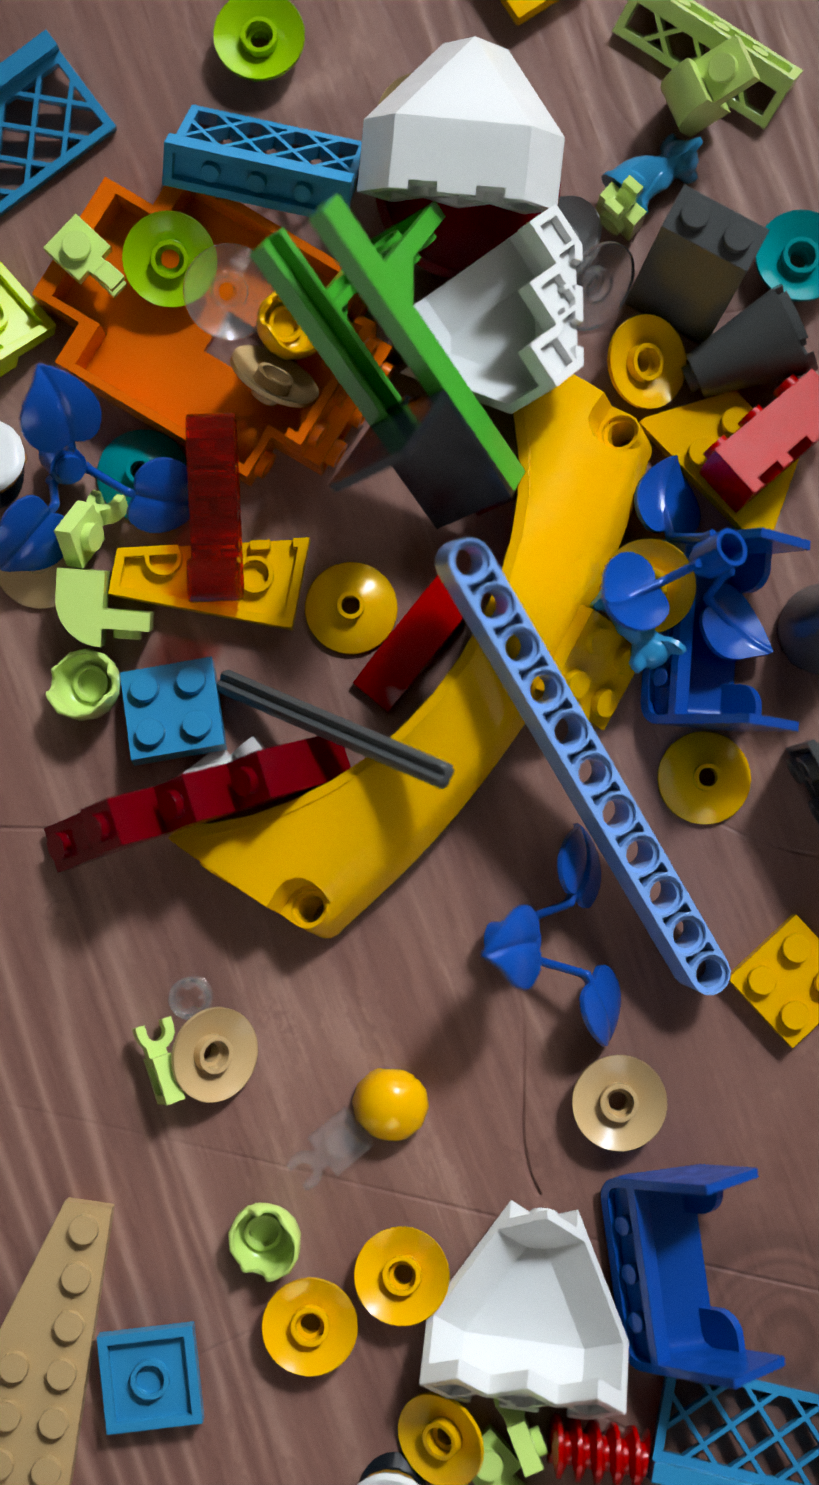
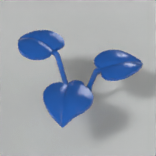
[0,364,204,572]
[601,455,774,661]
[481,823,621,1046]

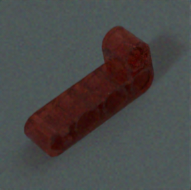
[185,412,244,603]

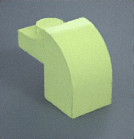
[660,34,760,137]
[55,567,154,647]

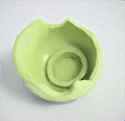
[46,648,120,721]
[228,1202,301,1282]

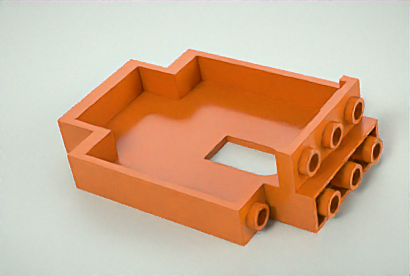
[32,176,396,486]

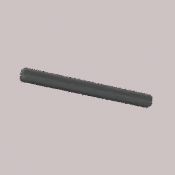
[217,670,454,789]

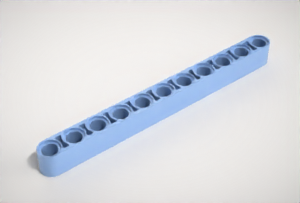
[435,538,731,995]

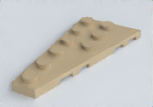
[0,1197,115,1485]

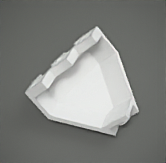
[357,36,565,214]
[400,204,584,414]
[419,1200,629,1420]

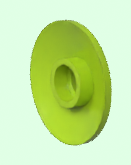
[213,0,305,81]
[122,210,217,308]

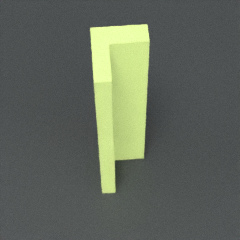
[612,0,803,129]

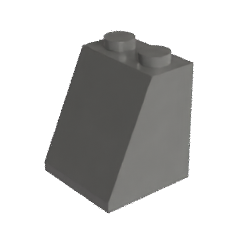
[624,184,770,344]

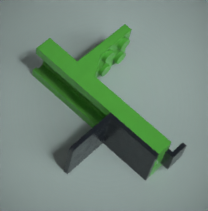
[250,194,526,529]

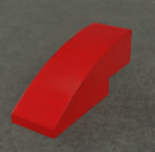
[353,575,464,713]

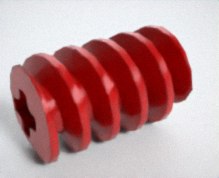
[546,1413,650,1485]

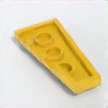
[108,537,311,631]

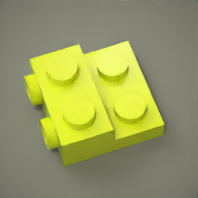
[0,262,56,377]

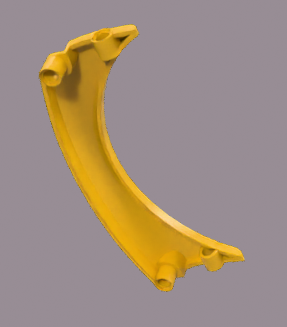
[168,374,652,938]

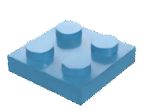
[120,657,227,766]
[97,1321,205,1435]

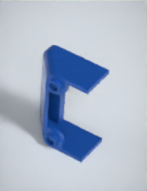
[640,527,811,732]
[601,1164,786,1389]

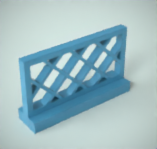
[0,30,117,217]
[162,104,362,217]
[646,1376,819,1485]

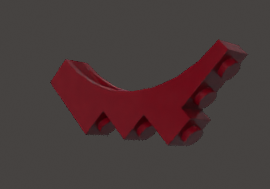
[44,736,351,873]

